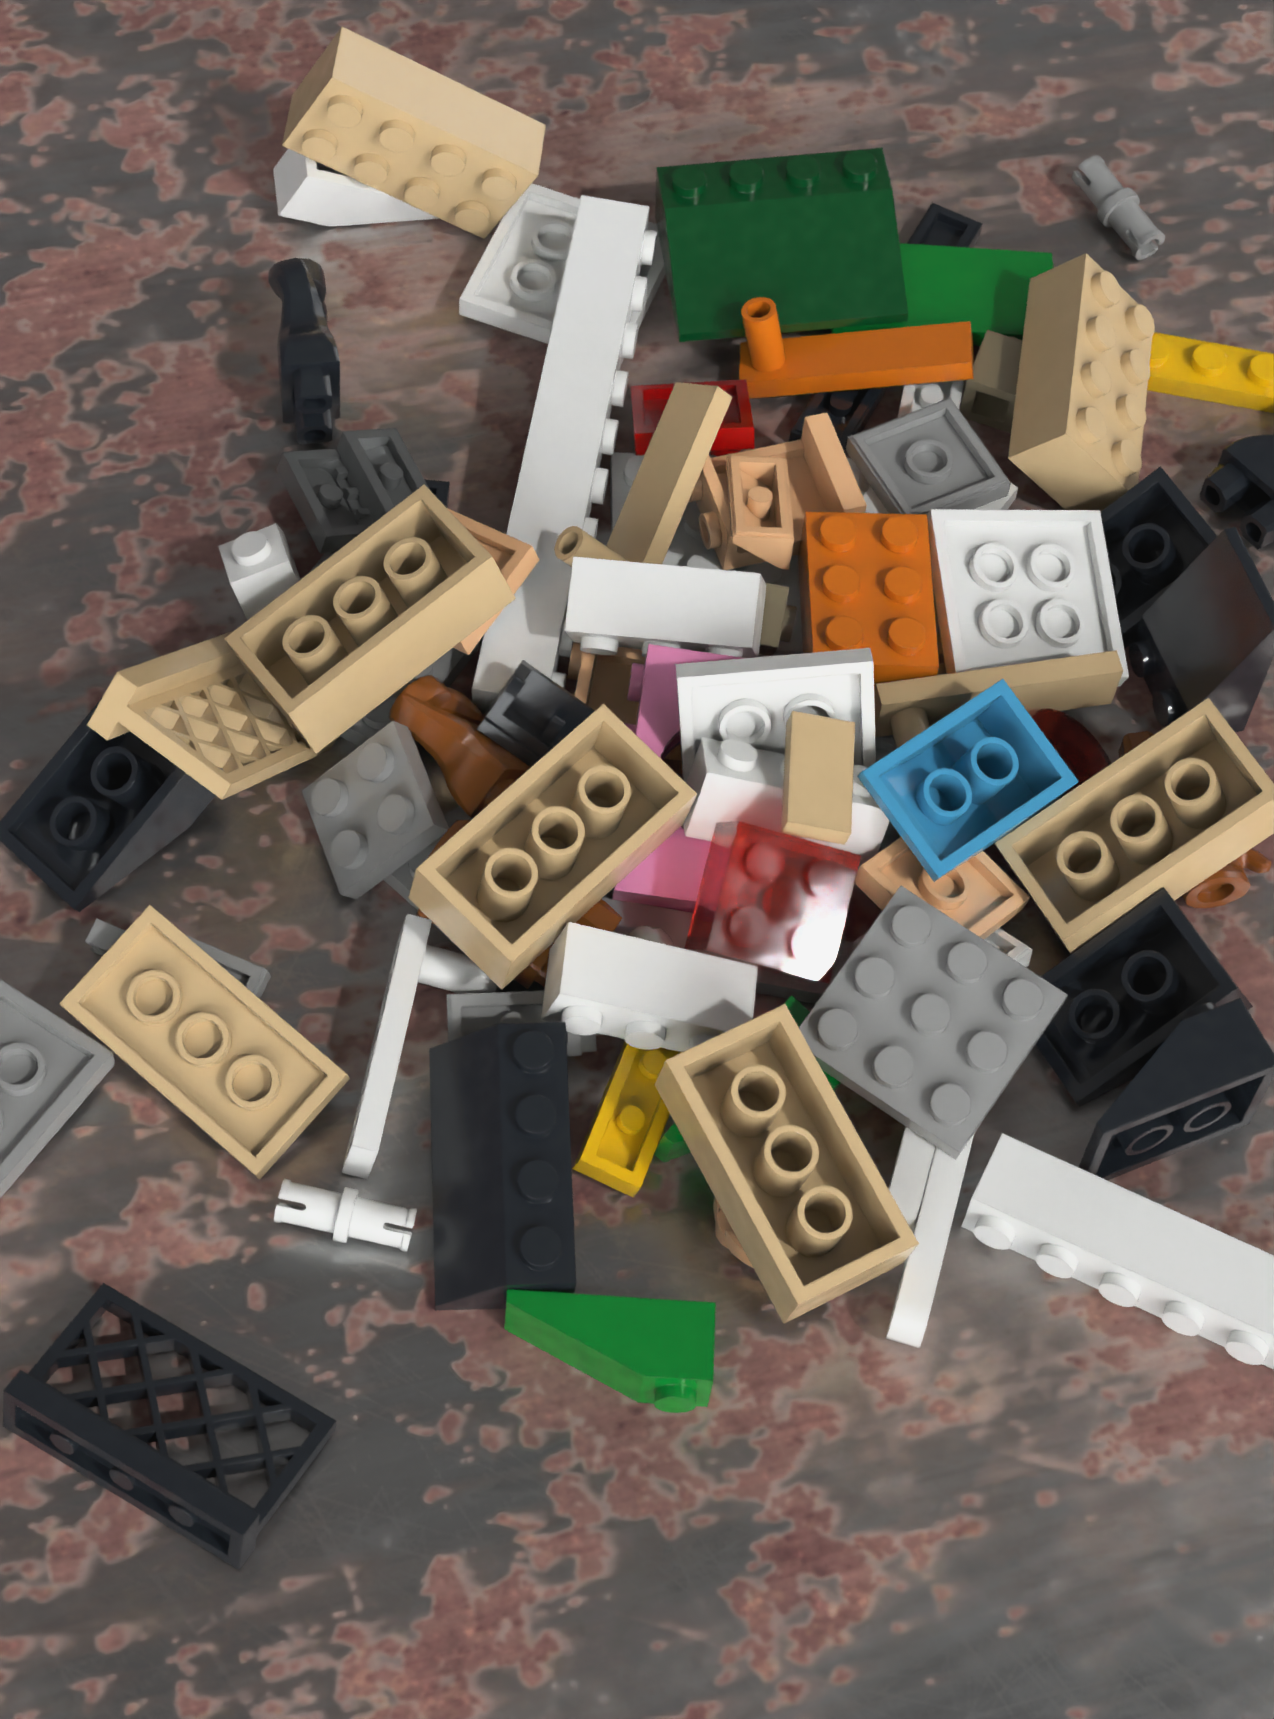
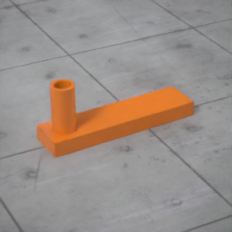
[739,297,974,399]

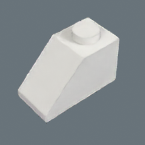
[218,523,301,620]

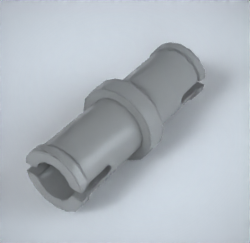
[1072,155,1165,260]

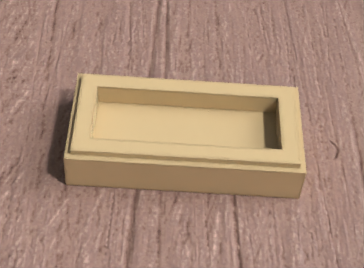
[781,711,855,845]

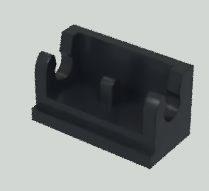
[477,660,595,767]

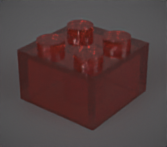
[684,821,861,984]

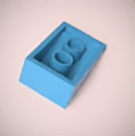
[857,679,1079,882]

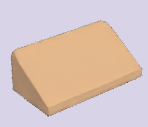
[726,455,794,570]

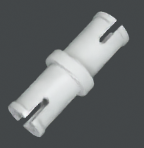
[274,1178,417,1252]

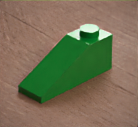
[504,1289,716,1413]

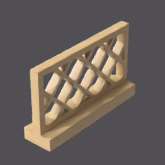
[87,631,338,800]

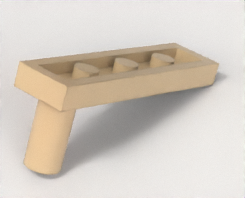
[554,382,732,567]
[874,650,1123,748]

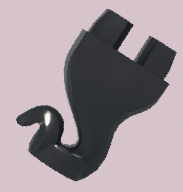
[268,258,340,444]
[1199,435,1274,549]

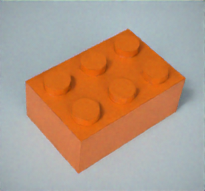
[798,512,939,690]

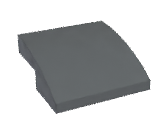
[277,428,430,554]

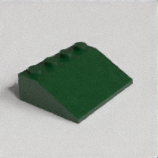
[655,148,908,342]

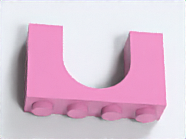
[612,644,776,926]

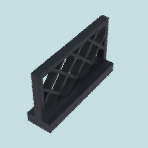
[3,1283,336,1570]

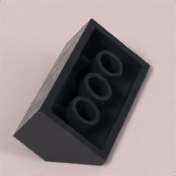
[429,1022,576,1311]

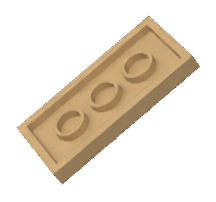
[59,905,350,1180]

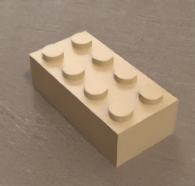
[282,27,546,239]
[1008,253,1155,512]
[224,484,516,754]
[995,698,1274,955]
[408,704,697,990]
[655,1004,919,1324]

